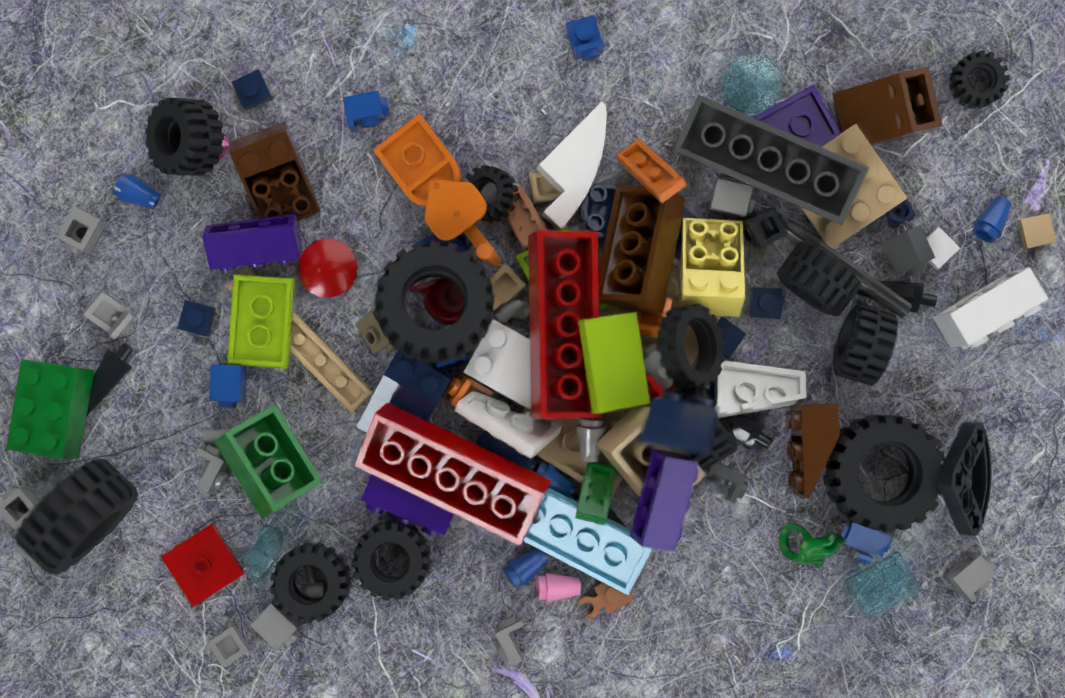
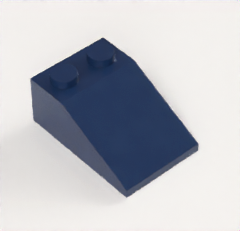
[356,349,453,433]
[639,391,720,454]

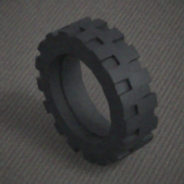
[657,304,725,388]

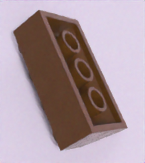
[598,186,686,313]

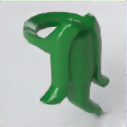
[779,523,845,568]

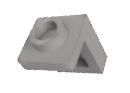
[82,289,133,340]
[643,343,673,391]
[195,444,228,494]
[495,615,525,666]

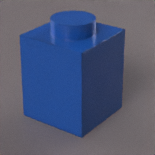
[209,364,247,408]

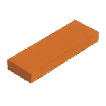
[615,139,686,203]

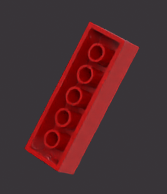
[528,230,601,419]
[355,402,552,546]

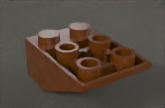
[832,67,942,146]
[229,121,321,220]
[786,404,840,499]

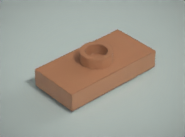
[506,185,548,251]

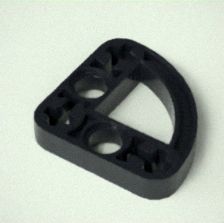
[938,422,992,536]

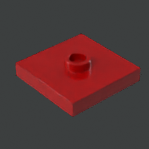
[161,523,245,607]

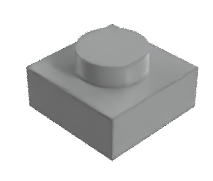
[207,624,251,668]

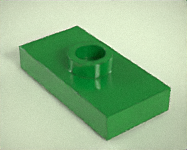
[575,462,617,526]

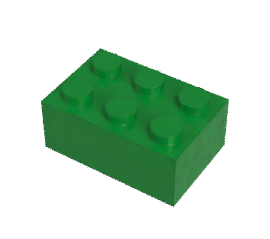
[6,359,94,460]
[214,405,323,520]

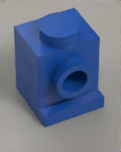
[342,90,390,132]

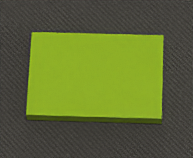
[227,274,295,369]
[579,312,650,414]

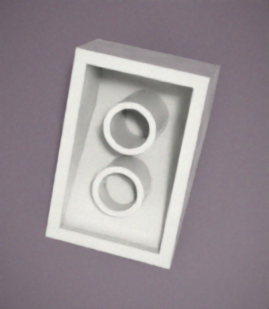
[463,320,549,420]

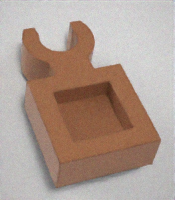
[578,582,634,620]

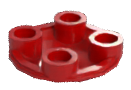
[298,238,358,298]

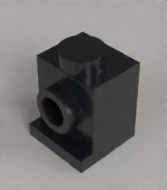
[741,207,787,248]

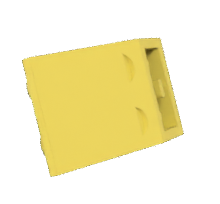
[679,218,745,317]

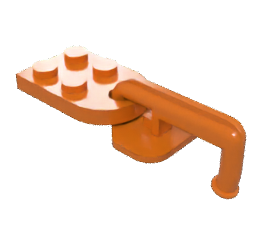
[373,113,501,268]

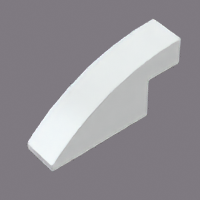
[536,101,607,231]

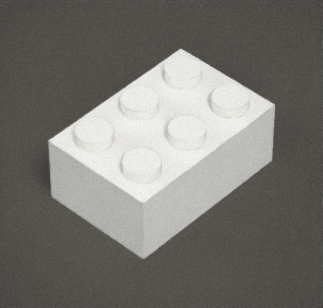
[933,267,1048,349]

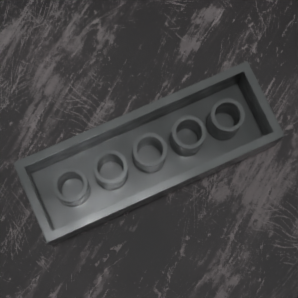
[673,94,869,225]

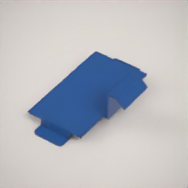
[841,522,892,564]

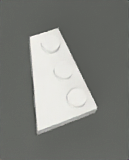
[714,360,806,418]
[455,391,562,458]

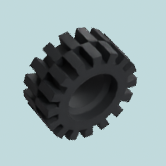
[949,51,1010,109]
[462,165,518,222]

